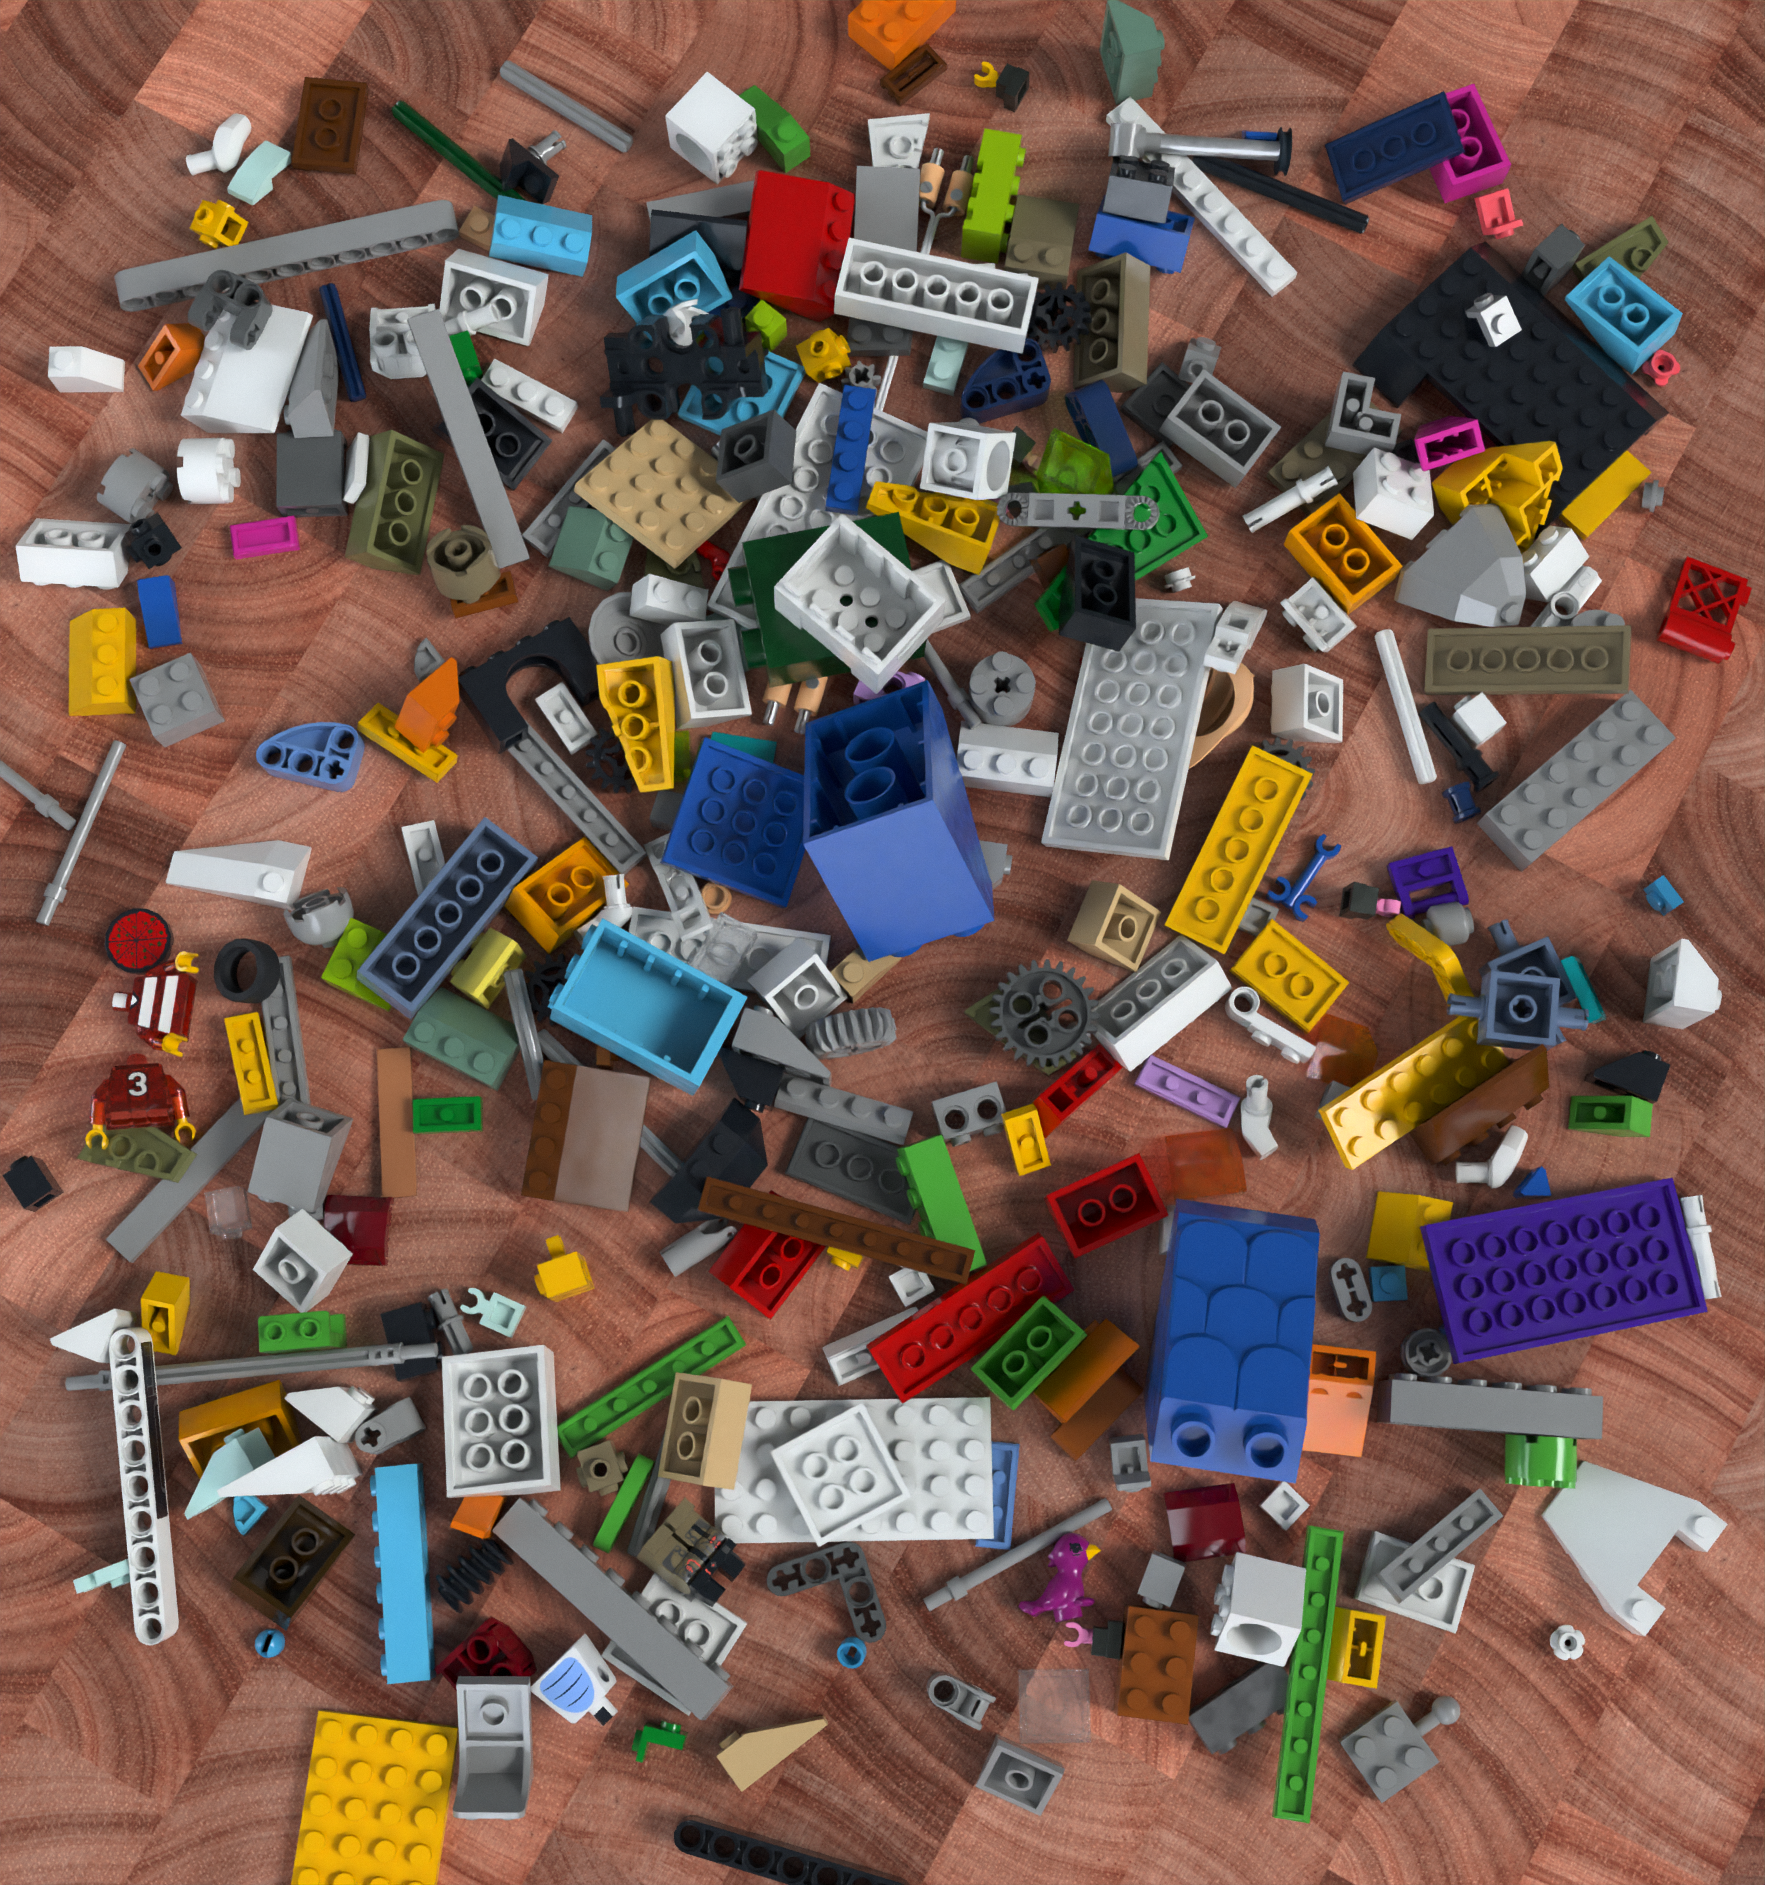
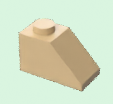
[830,947,901,1003]

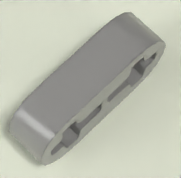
[1328,1258,1372,1323]

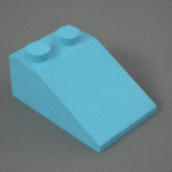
[1565,256,1683,374]

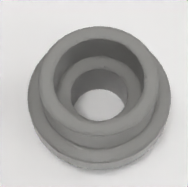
[1641,480,1665,512]

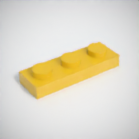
[357,703,458,783]
[224,1012,278,1115]

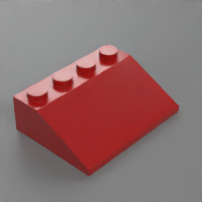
[739,170,855,322]

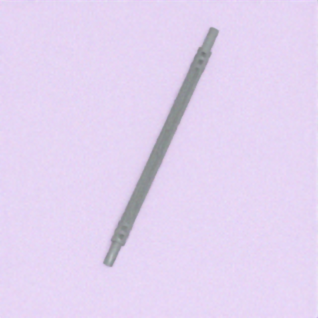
[65,1342,438,1391]

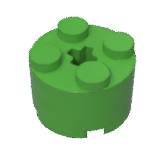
[1504,1434,1577,1489]

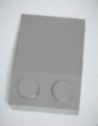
[731,1005,832,1087]

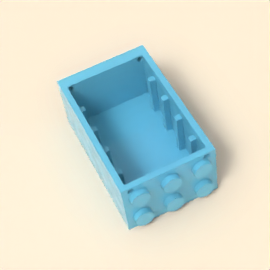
[548,918,748,1096]

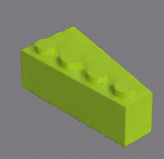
[961,128,1026,264]

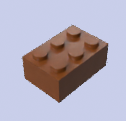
[1113,1604,1199,1725]

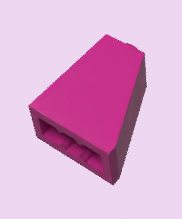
[1414,416,1485,471]

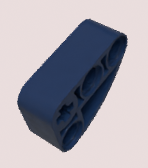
[960,338,1051,424]
[1064,379,1138,480]

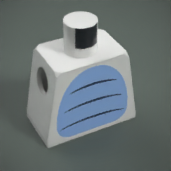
[530,1634,618,1726]

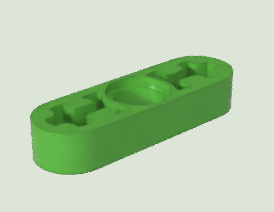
[593,1453,655,1554]

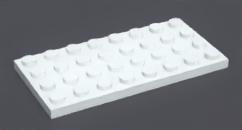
[707,383,928,629]
[1041,598,1223,861]
[715,1397,994,1543]

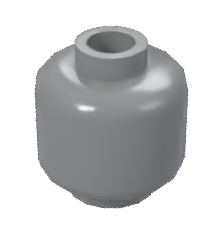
[1421,901,1474,947]

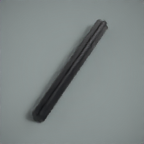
[1192,155,1370,234]

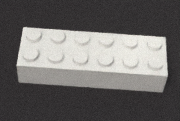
[834,238,1039,354]

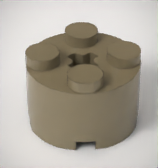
[426,525,501,604]

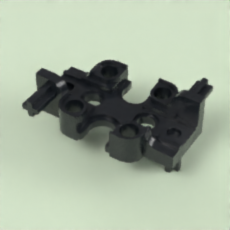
[599,306,769,437]

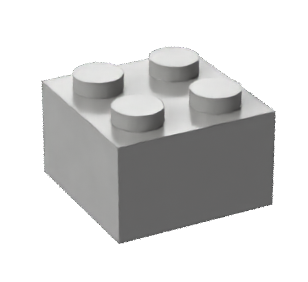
[129,652,225,747]

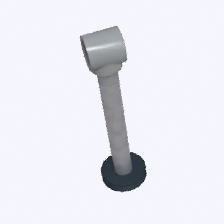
[1108,123,1292,176]

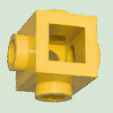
[190,200,249,249]
[796,328,852,383]

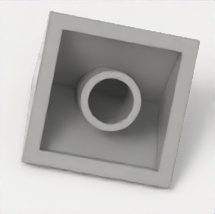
[975,1734,1065,1816]

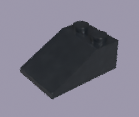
[431,377,553,491]
[1059,535,1136,652]

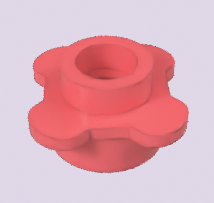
[1641,350,1680,387]

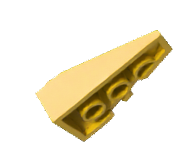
[866,481,1000,575]
[596,656,675,793]

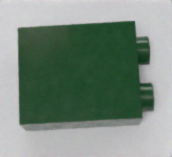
[727,512,927,688]

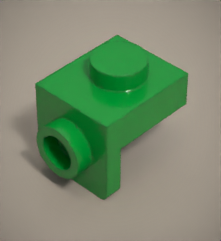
[632,1720,688,1763]

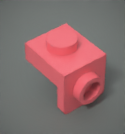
[1474,188,1523,239]

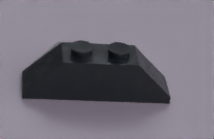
[649,1097,768,1224]

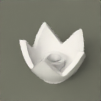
[663,299,708,346]

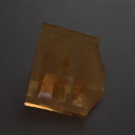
[1304,1013,1378,1088]

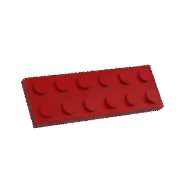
[866,1232,1074,1403]

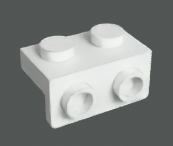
[1280,577,1357,652]

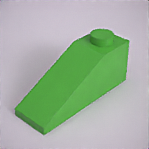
[739,85,810,173]

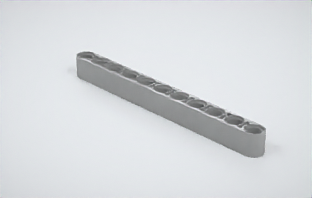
[114,200,459,312]

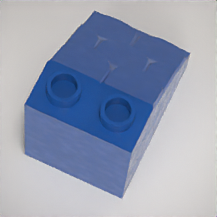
[803,680,995,962]
[1143,1199,1320,1483]

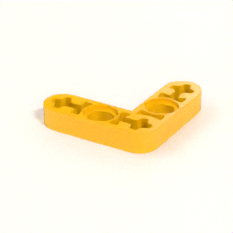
[1386,913,1474,1017]

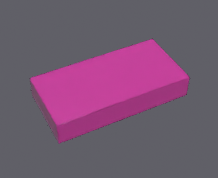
[230,516,300,560]

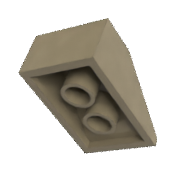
[1004,195,1079,290]

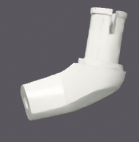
[186,113,251,176]
[574,874,633,946]
[1241,1075,1279,1160]
[1456,1125,1528,1189]

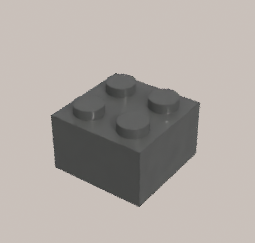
[716,409,797,503]

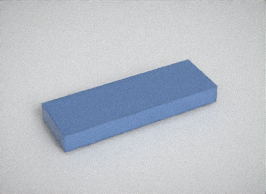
[975,1441,1020,1550]

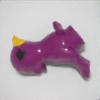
[1018,1532,1101,1622]

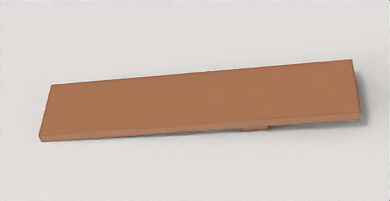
[377,1047,417,1198]

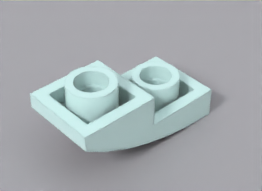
[227,140,292,205]

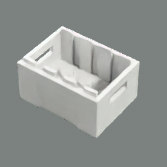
[774,513,946,694]

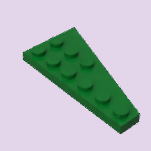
[1034,452,1208,632]

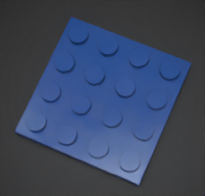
[660,737,806,909]

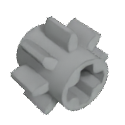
[841,360,881,398]

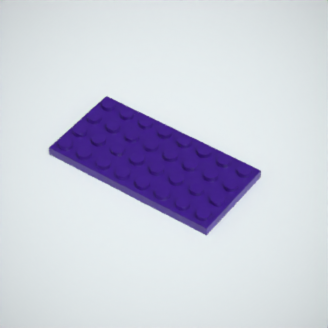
[1420,1177,1708,1364]

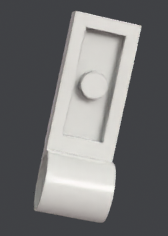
[1225,987,1317,1064]

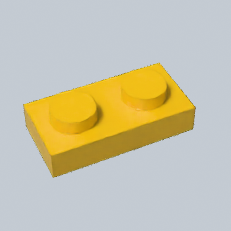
[1001,1103,1051,1176]

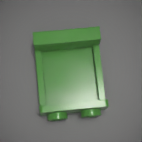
[258,1311,347,1355]

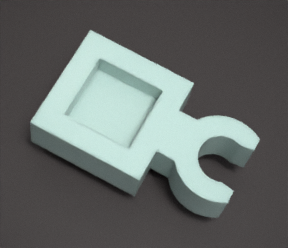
[460,1288,526,1338]
[73,1559,130,1594]

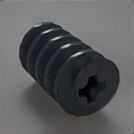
[436,1537,514,1613]

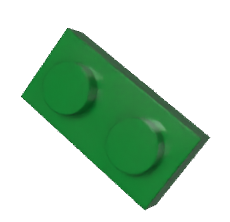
[413,1096,483,1134]

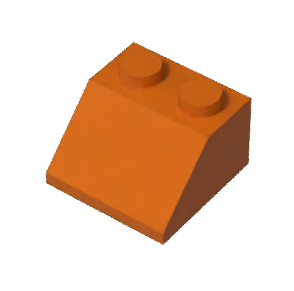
[394,657,460,753]

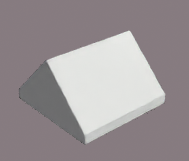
[50,1309,137,1363]

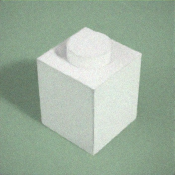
[1449,692,1507,749]

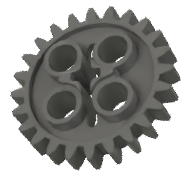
[989,959,1100,1069]

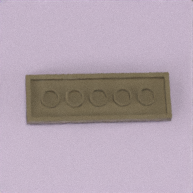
[1425,625,1632,695]

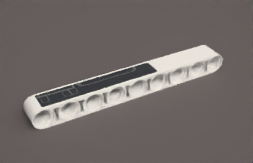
[109,1327,179,1645]

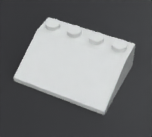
[181,301,313,433]
[442,1345,561,1498]
[217,1436,363,1497]

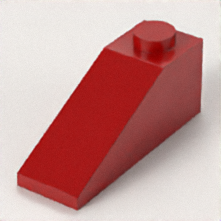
[1033,1043,1123,1139]

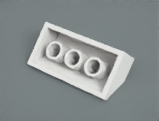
[1090,934,1232,1072]

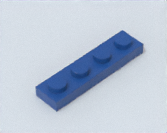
[825,385,876,516]

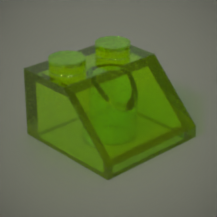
[1036,428,1114,516]

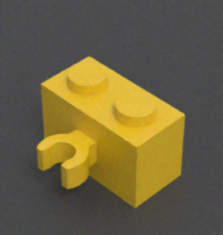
[534,1235,595,1302]

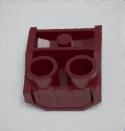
[323,1195,394,1266]
[1163,1483,1246,1562]
[434,1617,537,1691]

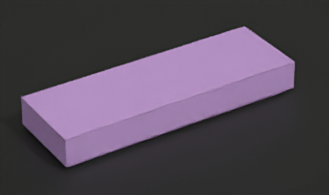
[1134,1055,1240,1129]

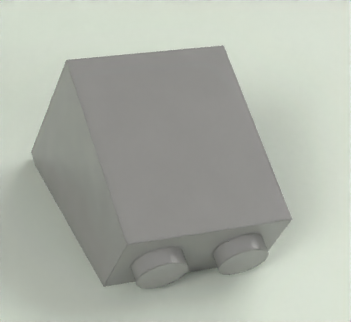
[248,1098,353,1213]

